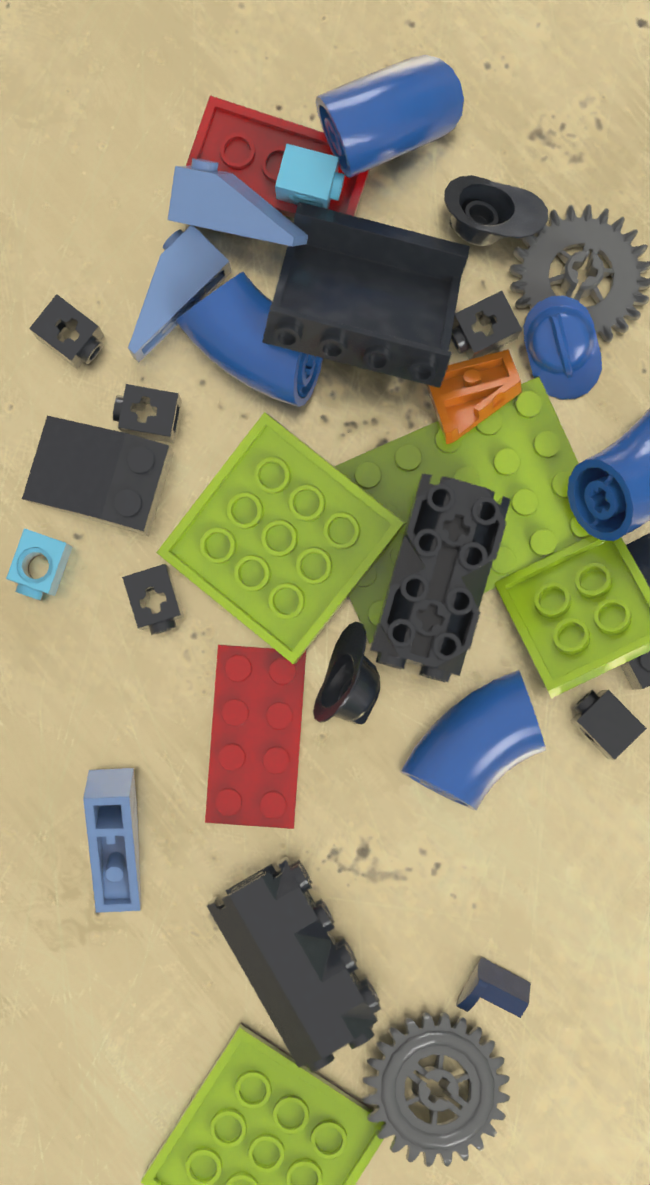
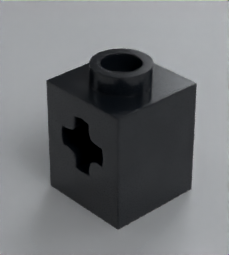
[451,291,522,359]
[29,294,104,369]
[113,384,182,443]
[122,564,184,635]
[570,690,647,760]

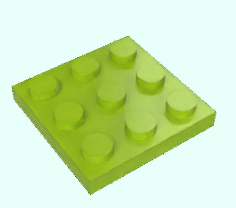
[494,535,650,698]

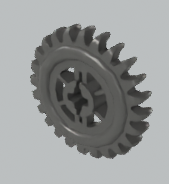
[509,204,650,342]
[362,1012,510,1167]

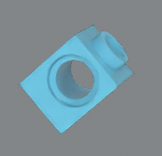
[275,144,345,209]
[6,528,73,601]

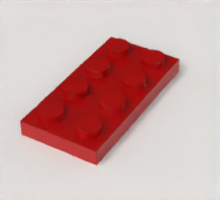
[186,95,370,218]
[205,645,307,829]

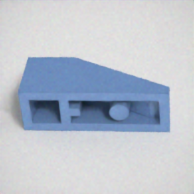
[168,158,308,247]
[128,225,232,363]
[83,768,141,913]

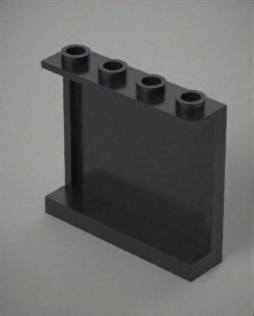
[262,202,470,388]

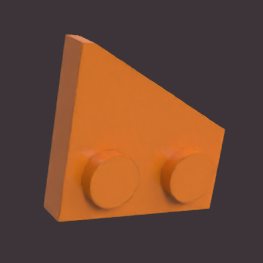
[426,349,522,444]

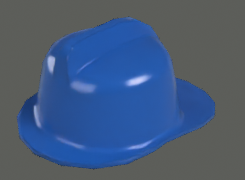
[523,295,602,400]

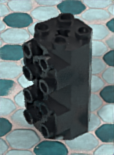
[370,473,511,682]
[207,857,382,1073]

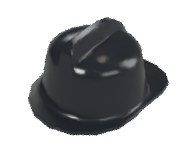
[444,175,548,246]
[313,621,380,725]

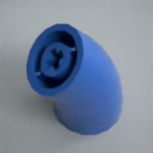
[316,55,464,178]
[175,272,323,407]
[567,408,650,541]
[400,670,546,810]

